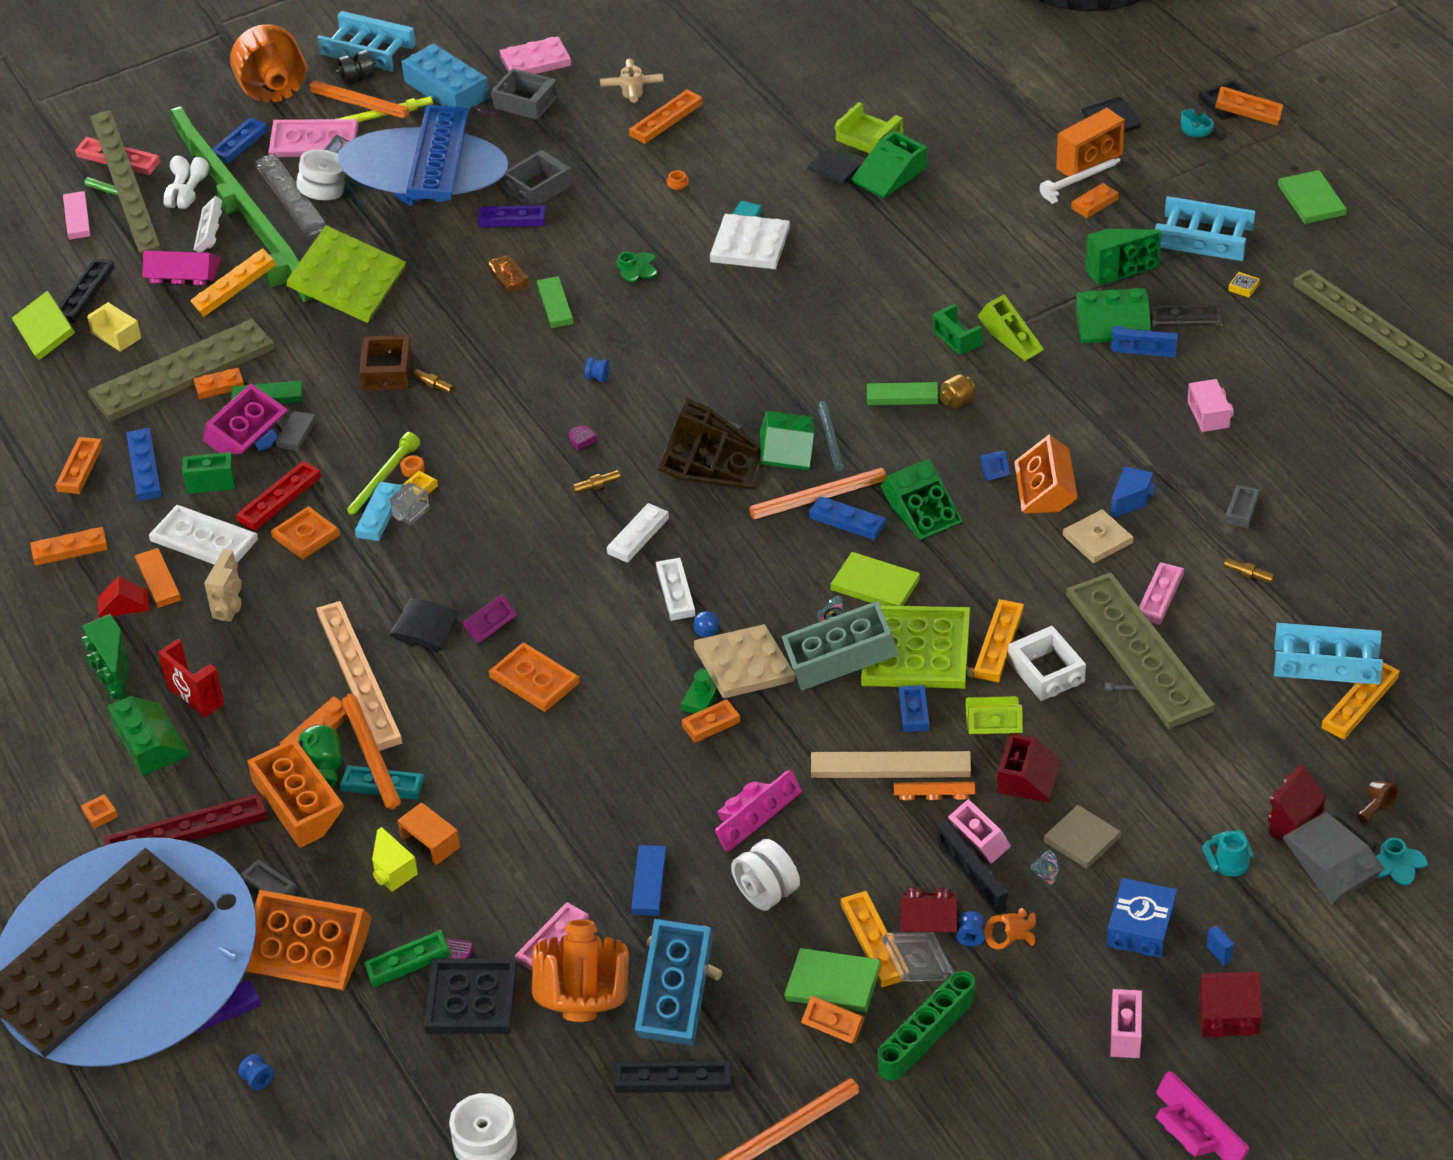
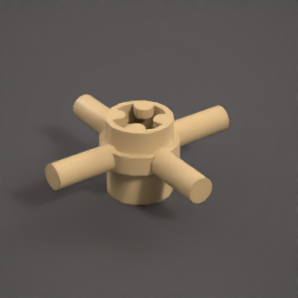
[600,59,664,103]

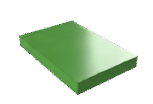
[1278,170,1347,224]
[784,948,882,1013]

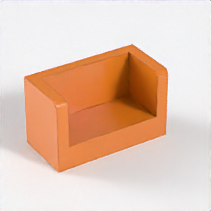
[398,802,460,865]

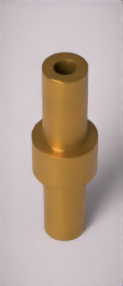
[413,369,455,394]
[572,470,621,494]
[1224,558,1275,584]

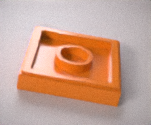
[271,506,340,560]

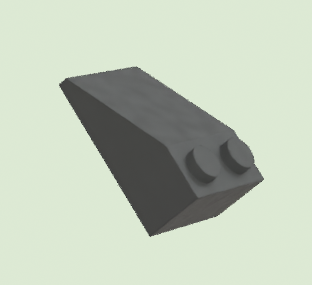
[1283,812,1385,906]

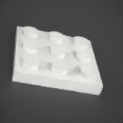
[710,214,790,269]

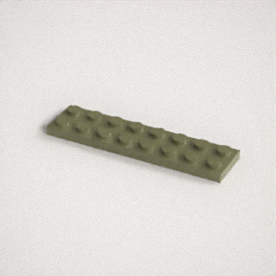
[88,319,275,422]
[1066,572,1215,729]

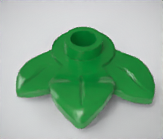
[616,251,657,282]

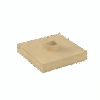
[1063,509,1133,563]

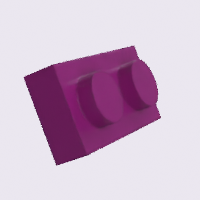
[463,594,517,644]

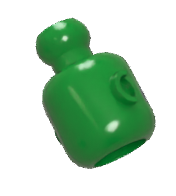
[298,725,343,788]

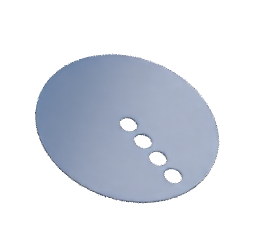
[338,127,508,195]

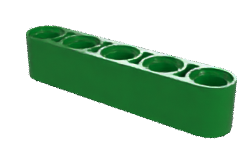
[878,971,975,1081]

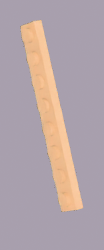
[316,601,402,751]

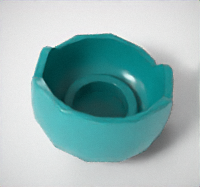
[1181,109,1214,138]

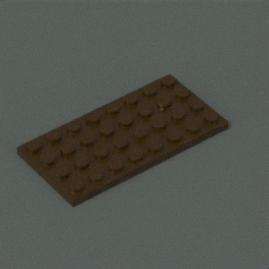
[0,847,216,1057]

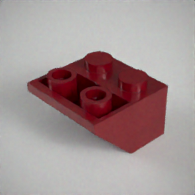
[997,733,1061,803]
[1267,764,1326,842]
[901,888,957,932]

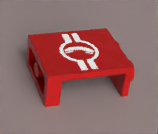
[158,639,225,718]

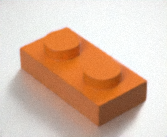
[1071,183,1119,218]
[193,368,244,400]
[682,699,740,743]
[801,996,865,1044]

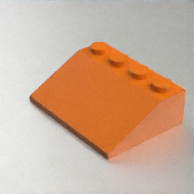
[245,890,372,991]

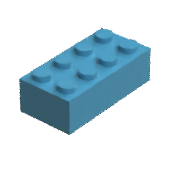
[402,44,489,109]
[635,919,713,1046]

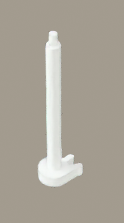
[1040,158,1120,204]

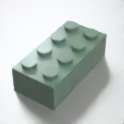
[782,601,899,691]

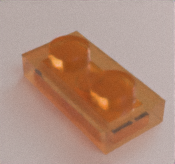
[489,254,529,292]

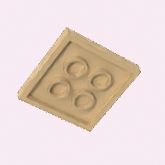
[694,624,795,699]

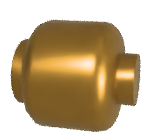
[940,374,976,409]

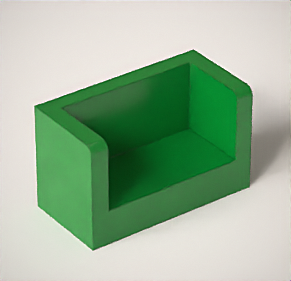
[933,304,983,356]
[182,452,235,494]

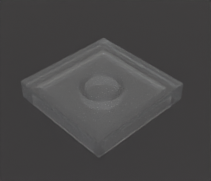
[882,932,954,982]

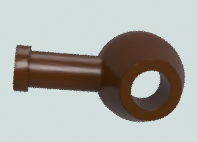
[1357,780,1399,824]

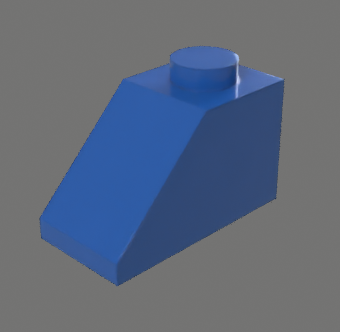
[1111,466,1156,517]

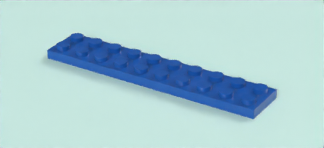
[406,105,469,202]

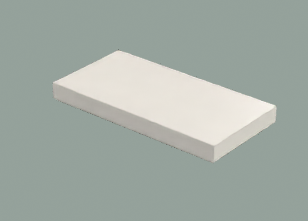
[149,505,258,565]

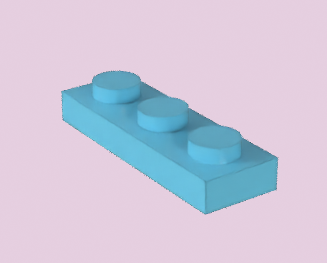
[355,482,403,541]

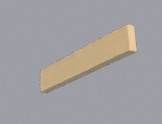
[811,751,971,778]

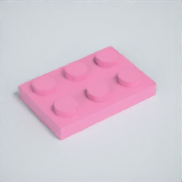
[499,36,571,74]

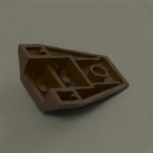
[658,398,764,489]

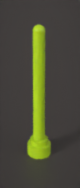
[348,432,421,515]

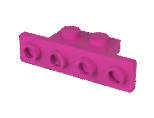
[715,770,802,852]
[1156,1071,1249,1160]

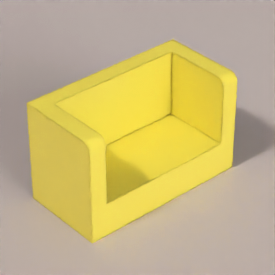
[88,302,141,352]

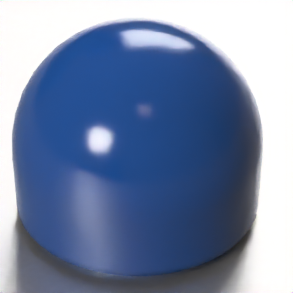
[694,611,719,637]

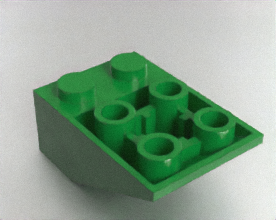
[851,130,927,199]
[1086,229,1161,286]
[881,458,963,540]
[81,614,129,701]

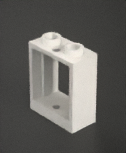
[1008,626,1086,701]

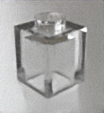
[390,482,430,526]

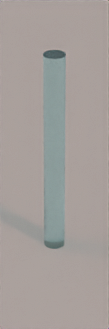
[818,401,845,471]

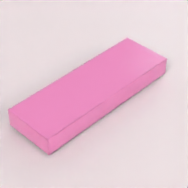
[63,191,91,240]
[1139,562,1184,625]
[515,902,589,971]

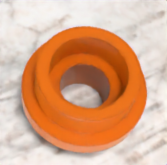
[667,170,689,190]

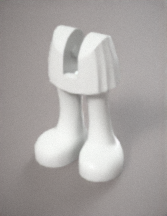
[163,156,210,209]

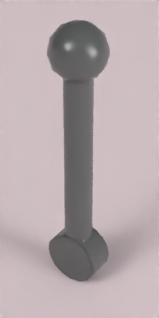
[1104,682,1138,692]

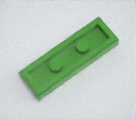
[537,276,573,328]
[867,382,938,405]

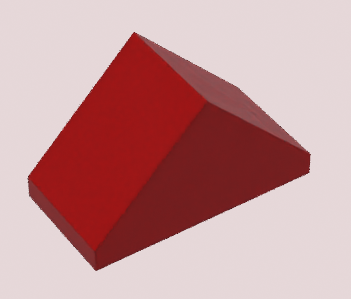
[98,576,149,618]

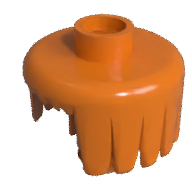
[230,24,308,103]
[532,919,629,1022]

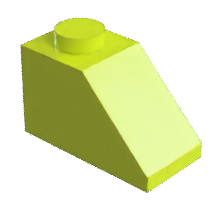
[372,827,418,892]

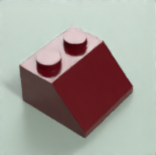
[1198,972,1262,1038]

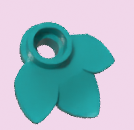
[1376,838,1428,885]

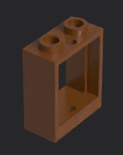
[360,335,412,391]

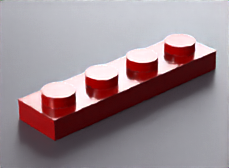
[236,461,322,531]

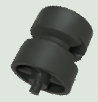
[336,50,376,84]

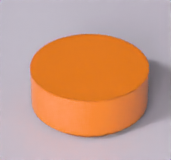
[400,455,425,478]

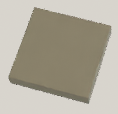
[1044,805,1121,869]

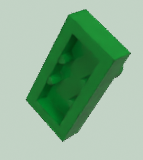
[681,668,719,714]

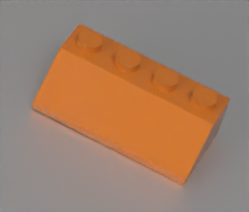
[248,738,344,848]

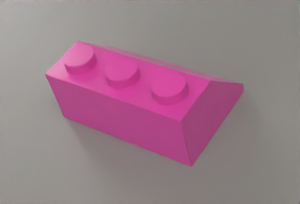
[142,251,221,286]
[203,383,288,454]

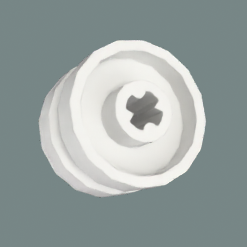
[296,149,346,200]
[731,839,800,911]
[449,1093,518,1160]

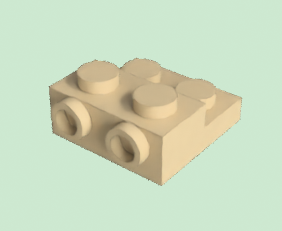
[204,549,242,622]

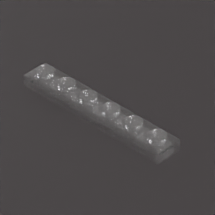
[255,154,326,236]

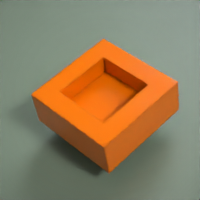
[81,794,118,829]

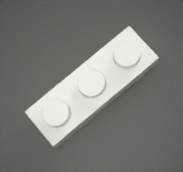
[194,196,222,253]
[607,503,669,563]
[656,558,695,621]

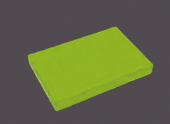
[12,291,75,360]
[831,552,920,606]

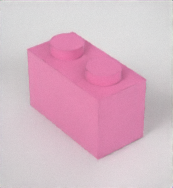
[1188,379,1234,432]
[948,799,1011,864]
[1110,989,1142,1058]

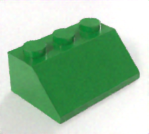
[1076,288,1151,343]
[107,696,190,776]

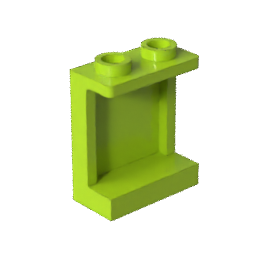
[835,102,903,154]
[966,696,1023,734]

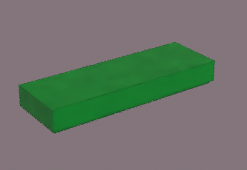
[231,381,303,404]
[364,930,452,988]

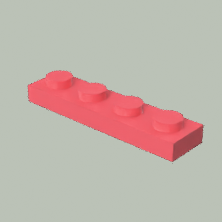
[75,137,160,176]

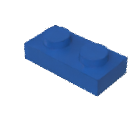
[899,685,929,732]

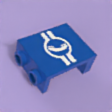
[1107,878,1177,958]

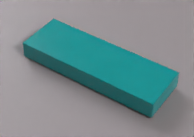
[340,765,424,800]

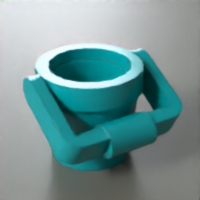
[1202,830,1254,877]

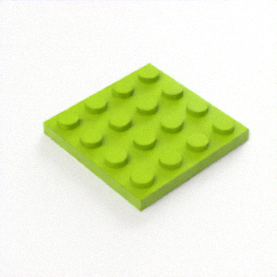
[286,225,406,323]
[861,605,970,689]

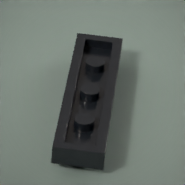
[58,258,115,324]
[937,821,1008,915]
[614,1061,731,1093]

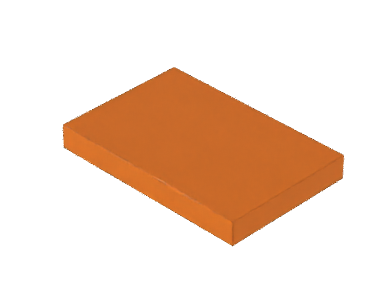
[488,642,580,712]

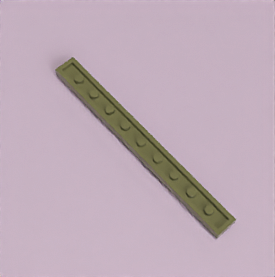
[90,110,162,258]
[1293,269,1453,396]

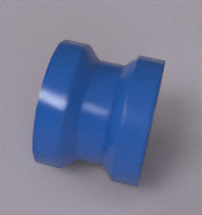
[584,357,610,383]
[957,911,985,947]
[238,1054,275,1090]

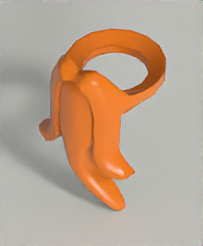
[984,908,1036,950]

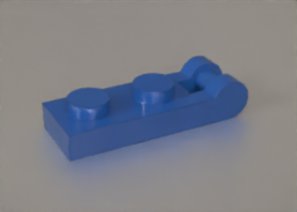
[1111,326,1178,357]

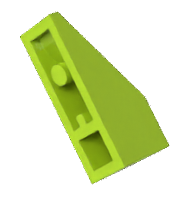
[978,294,1044,361]

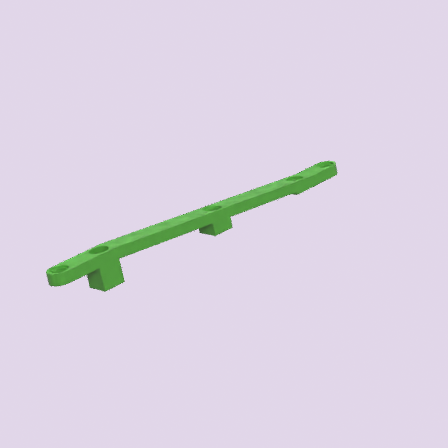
[170,106,314,302]

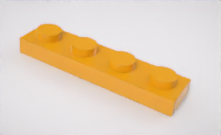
[190,248,276,317]
[974,599,1024,682]
[1321,662,1400,740]
[841,891,908,988]

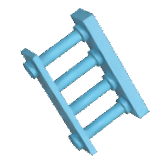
[317,11,416,72]
[1155,196,1255,261]
[1274,623,1383,685]

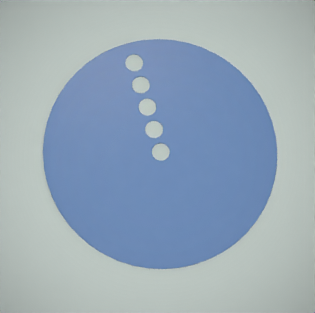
[0,838,256,1067]

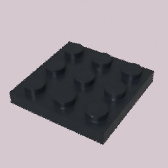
[424,959,517,1034]

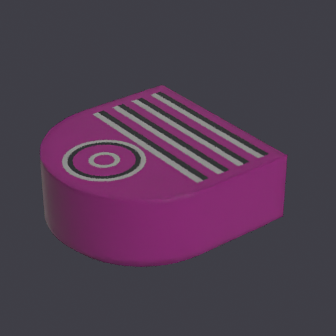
[569,426,598,451]
[445,938,474,959]

